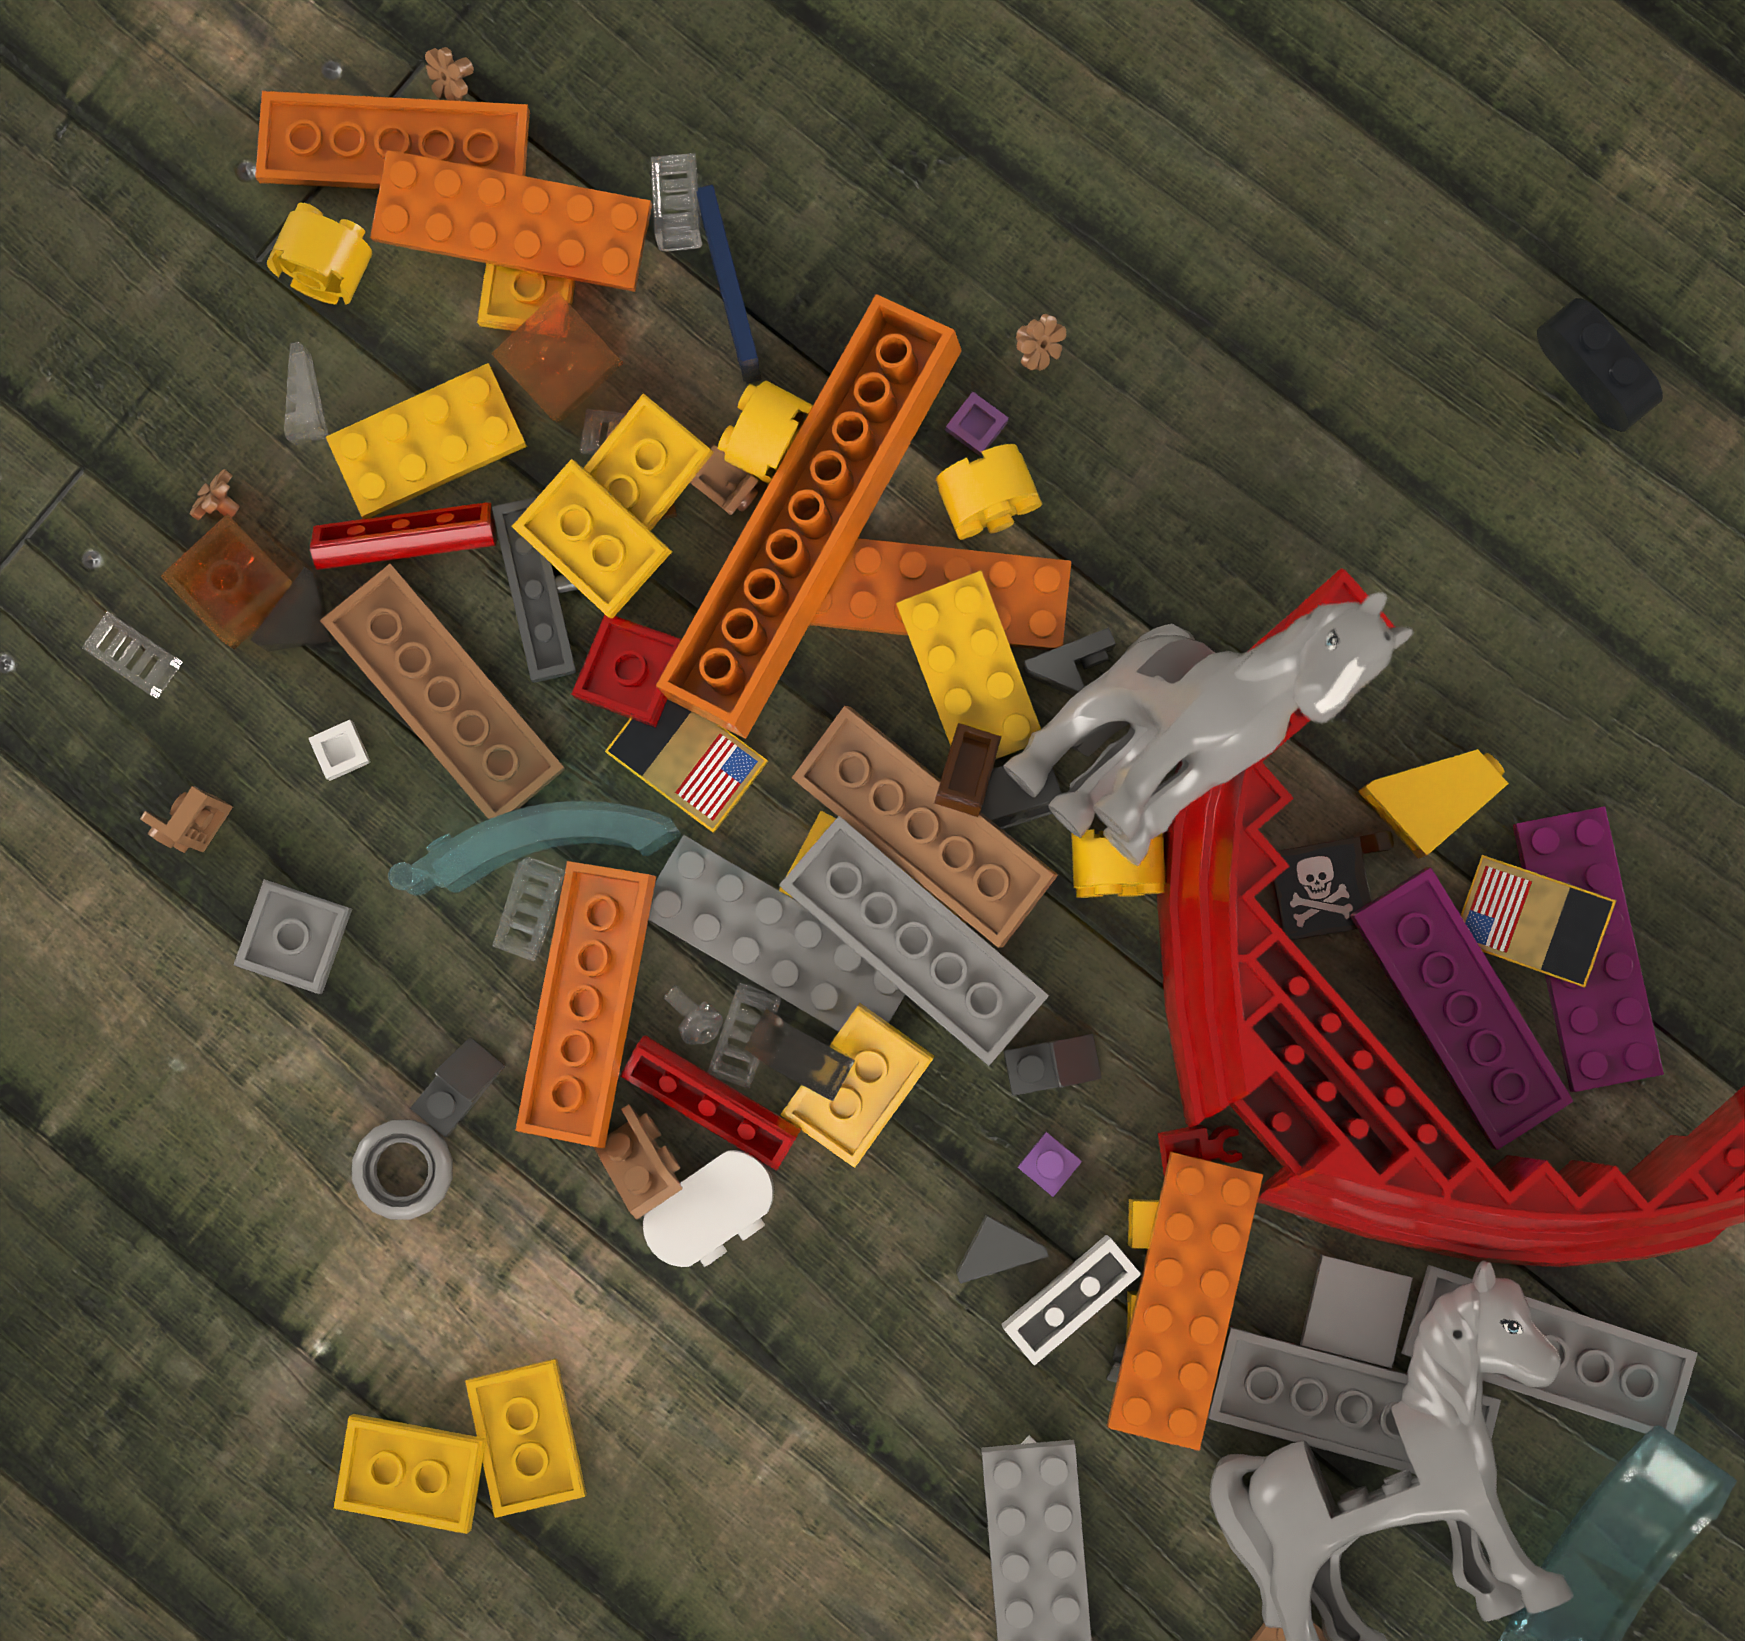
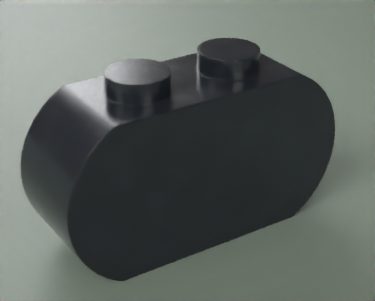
[1537,298,1663,432]

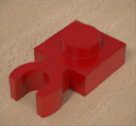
[1158,1125,1242,1177]

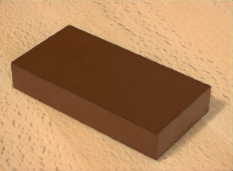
[934,723,1002,817]

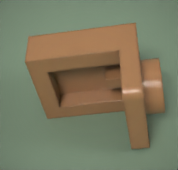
[690,443,759,515]

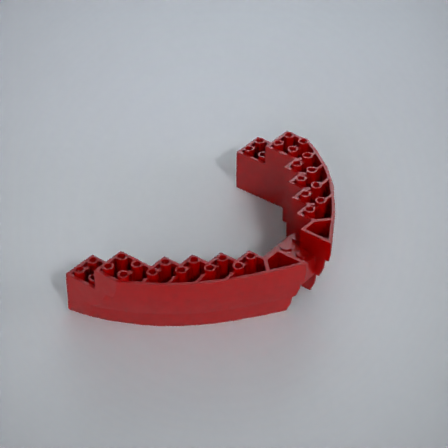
[1157,568,1745,1267]

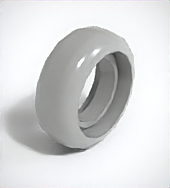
[352,1120,453,1220]

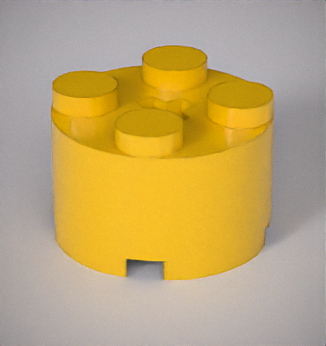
[267,203,372,305]
[717,380,813,484]
[936,444,1042,540]
[1071,829,1166,898]

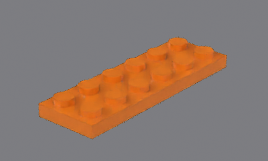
[255,91,530,189]
[370,150,652,292]
[810,538,1071,651]
[515,861,656,1148]
[1107,1152,1263,1451]

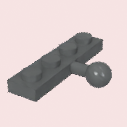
[492,497,578,683]

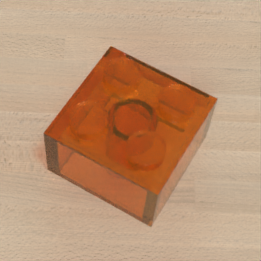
[491,291,625,423]
[160,514,301,650]

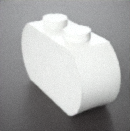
[643,1150,774,1267]

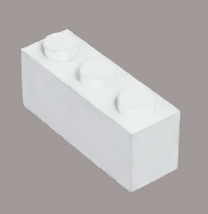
[1002,1235,1141,1365]

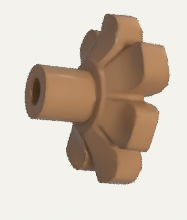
[425,47,473,101]
[1016,314,1066,371]
[190,469,240,520]

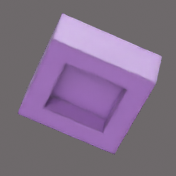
[945,392,1008,457]
[1017,1132,1082,1197]

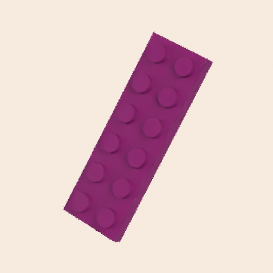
[1512,806,1664,1092]
[1349,867,1574,1150]

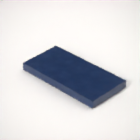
[696,184,762,384]

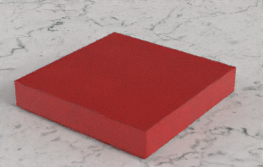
[571,615,682,727]

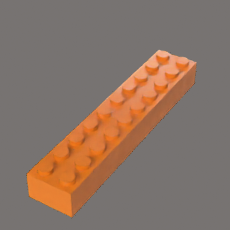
[656,294,962,739]

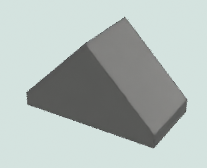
[956,1214,1048,1284]

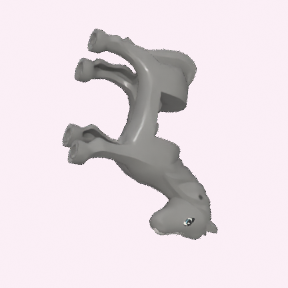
[1003,593,1413,866]
[1210,1261,1574,1641]

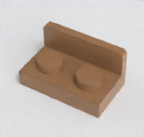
[140,786,233,853]
[594,1104,683,1220]

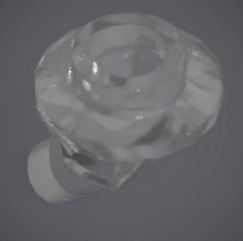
[664,985,723,1045]

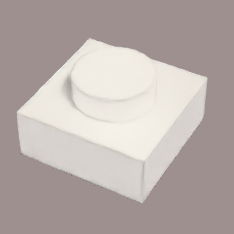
[308,720,371,781]

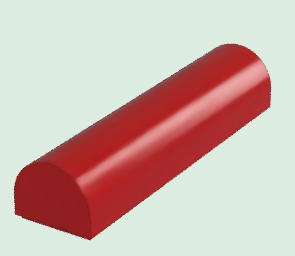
[310,502,497,570]
[620,1035,802,1171]

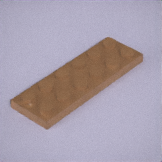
[320,564,565,827]
[792,706,1058,948]

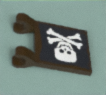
[1274,831,1394,940]

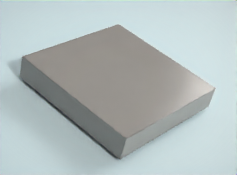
[234,879,352,995]
[1300,1254,1413,1368]

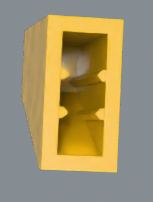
[1358,749,1509,859]

